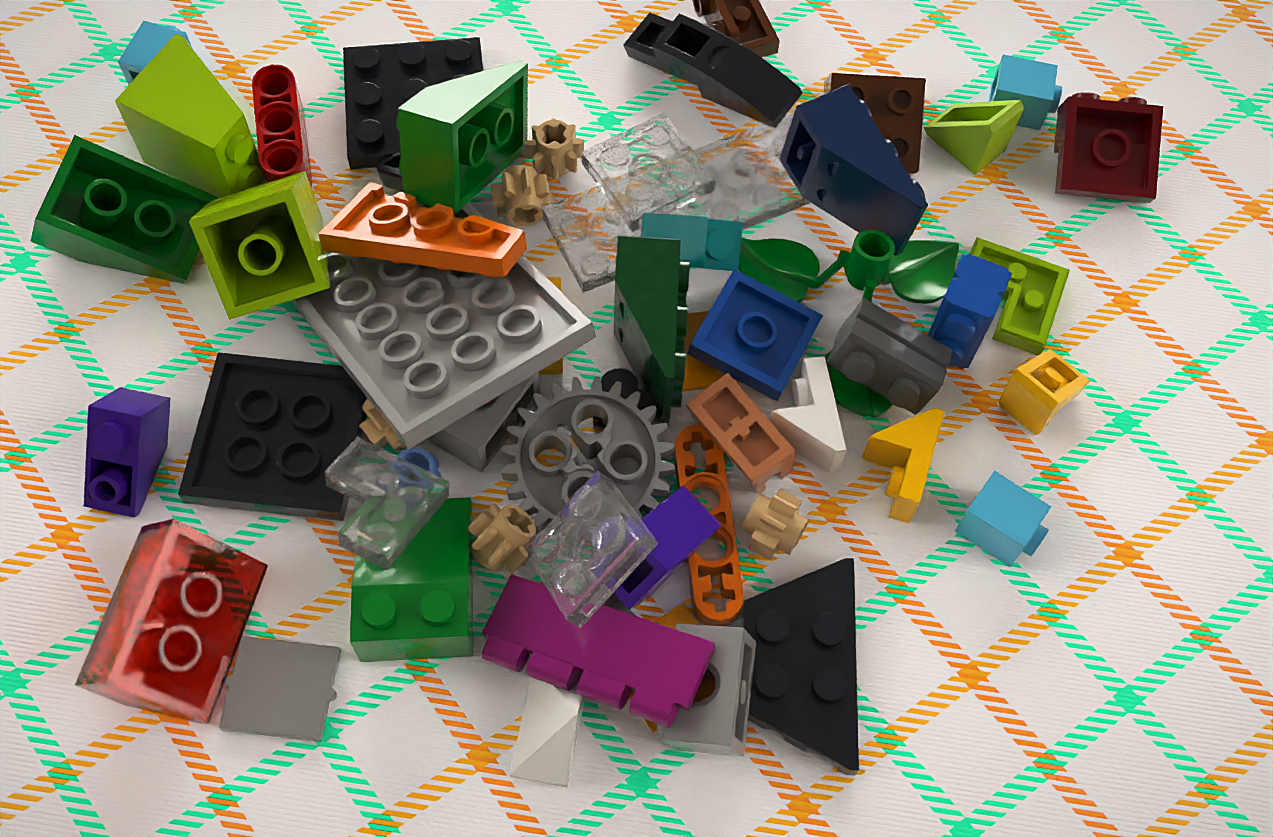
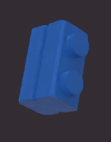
[928,253,1012,369]

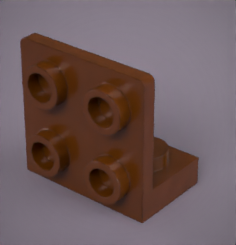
[823,73,926,174]

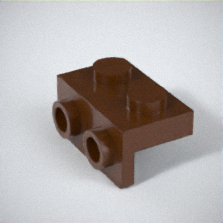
[692,0,780,58]

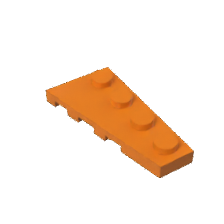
[318,182,527,277]

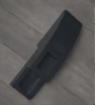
[623,12,802,128]

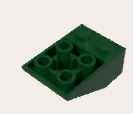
[614,236,690,426]

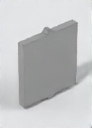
[219,636,341,742]

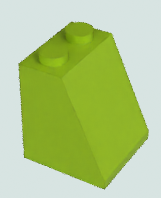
[115,34,264,198]
[189,171,330,320]

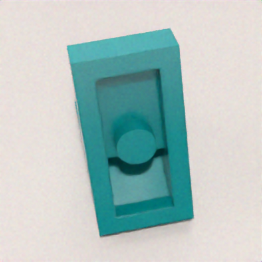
[641,213,743,271]

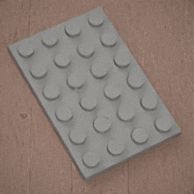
[291,202,596,450]

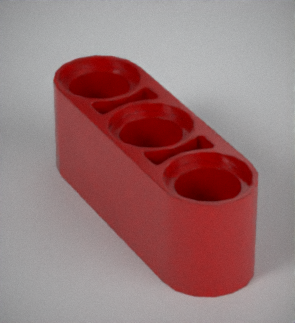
[252,64,312,188]

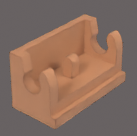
[686,373,795,493]

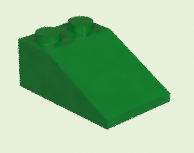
[396,61,528,214]
[30,135,219,284]
[350,497,473,662]

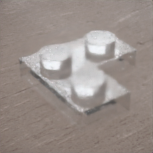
[325,437,450,570]

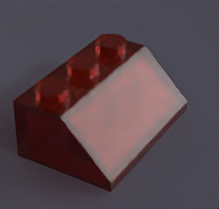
[75,519,268,724]

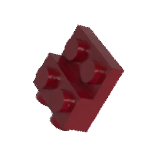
[1054,92,1164,203]

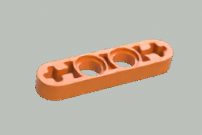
[674,424,744,627]

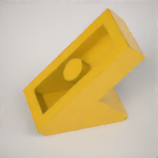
[998,349,1090,435]
[862,407,945,524]

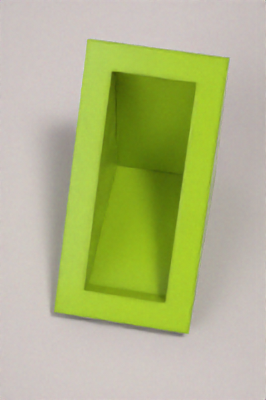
[924,100,1024,175]

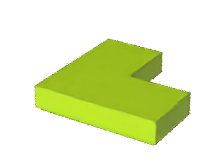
[970,237,1070,356]

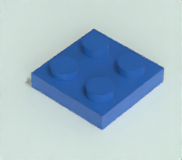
[687,269,823,401]

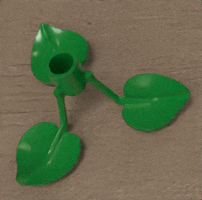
[738,230,959,418]

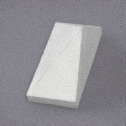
[510,671,585,788]

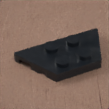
[742,558,859,775]

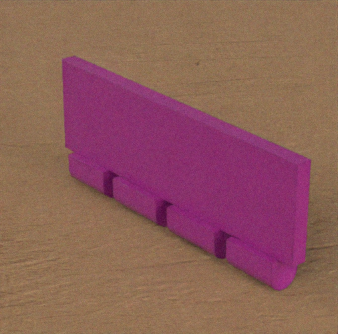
[482,574,716,728]

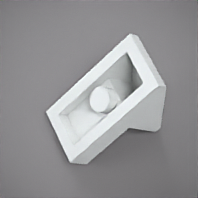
[770,356,847,473]

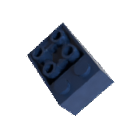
[779,84,928,256]

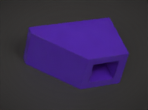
[83,387,171,518]
[590,486,722,610]

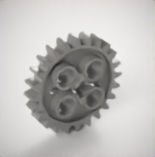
[501,377,675,549]

